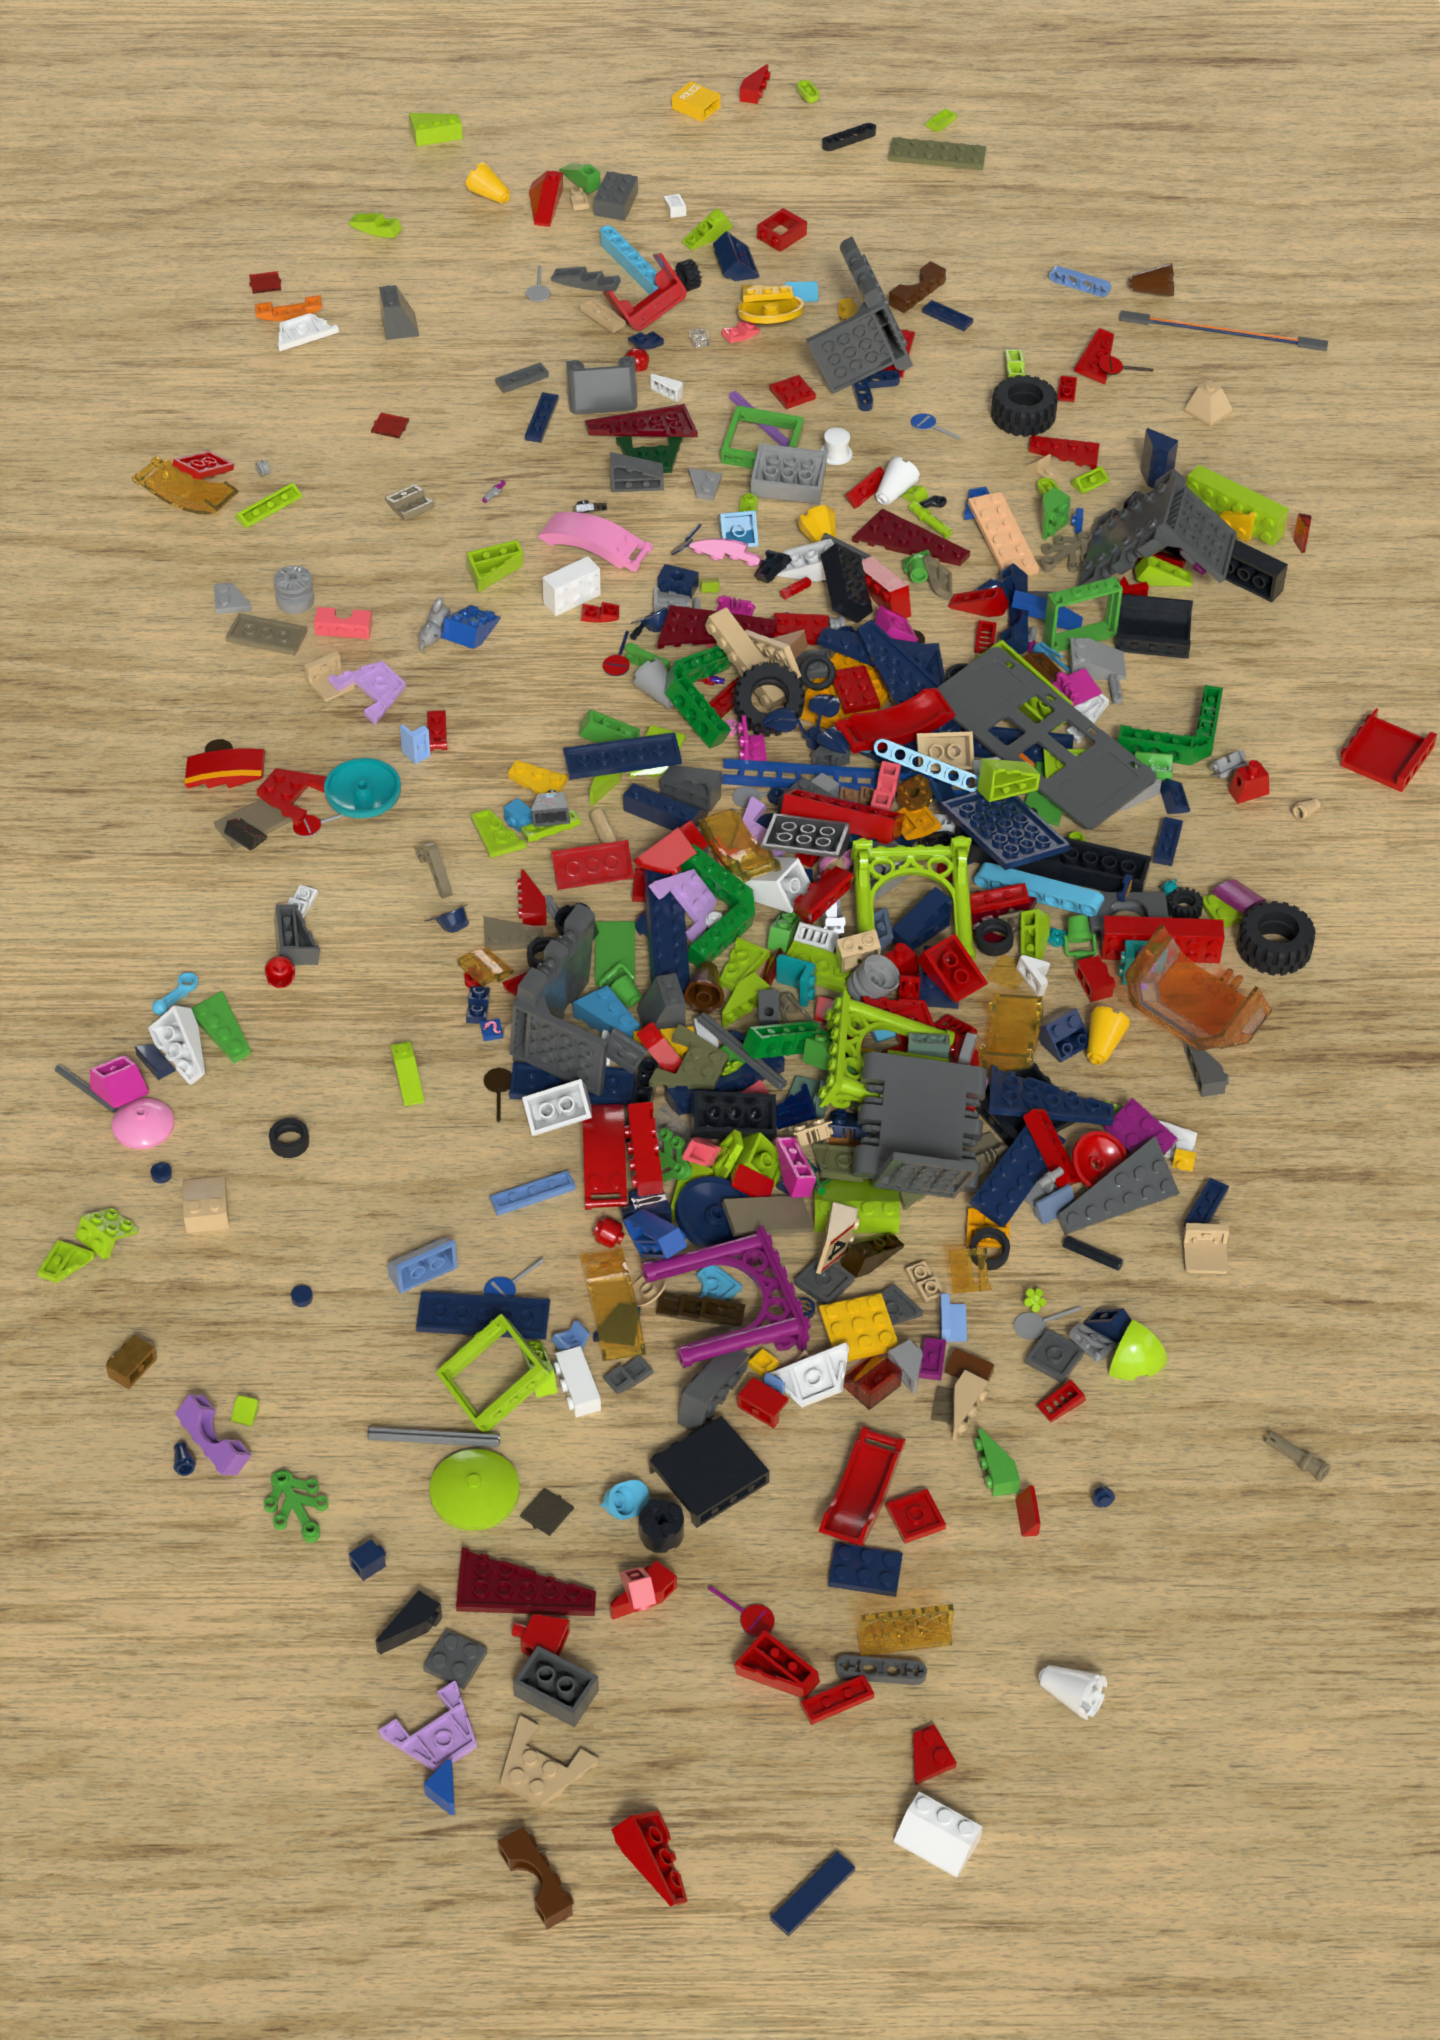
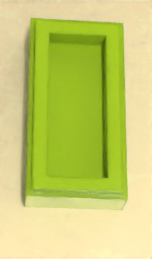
[926,108,957,133]

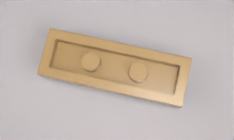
[580,298,626,333]

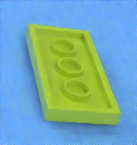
[786,940,861,996]

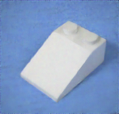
[777,539,834,582]

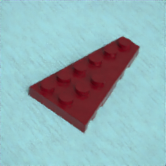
[585,404,698,437]
[852,508,970,566]
[658,605,777,649]
[456,1547,596,1616]

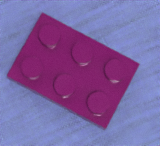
[1104,1098,1178,1155]

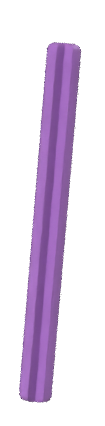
[729,391,790,447]

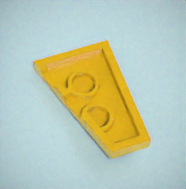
[743,285,793,302]
[508,760,568,796]

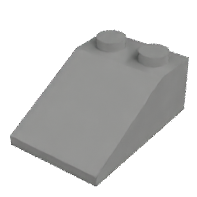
[1069,638,1126,680]

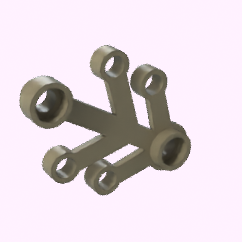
[1041,531,1092,573]

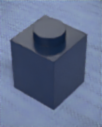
[349,1539,386,1581]

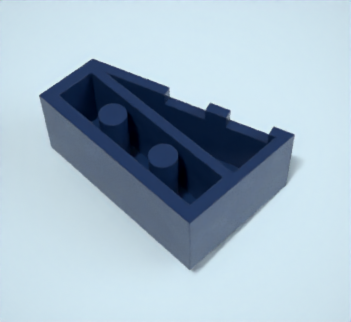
[891,887,952,951]

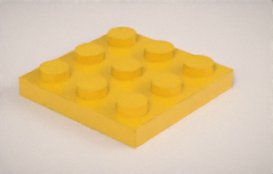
[819,1293,899,1362]

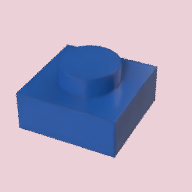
[1071,508,1083,533]

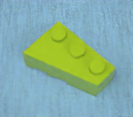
[977,758,1040,802]

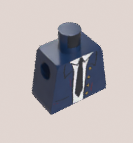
[619,1190,672,1224]

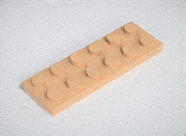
[968,492,1039,575]

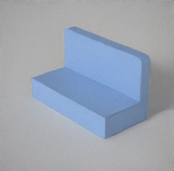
[400,724,430,764]
[940,1294,967,1342]

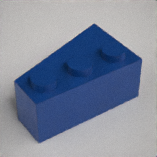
[622,1208,688,1259]

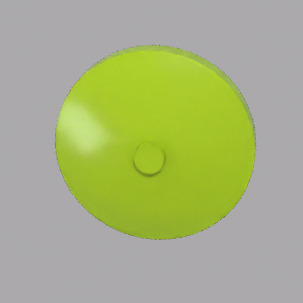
[429,1449,520,1531]

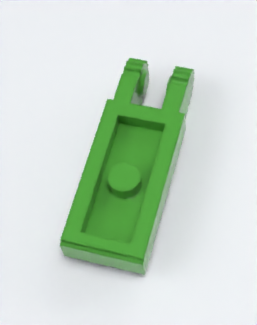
[625,643,670,672]

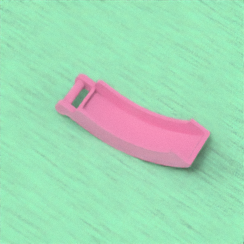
[538,512,653,572]

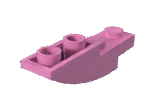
[689,538,763,567]

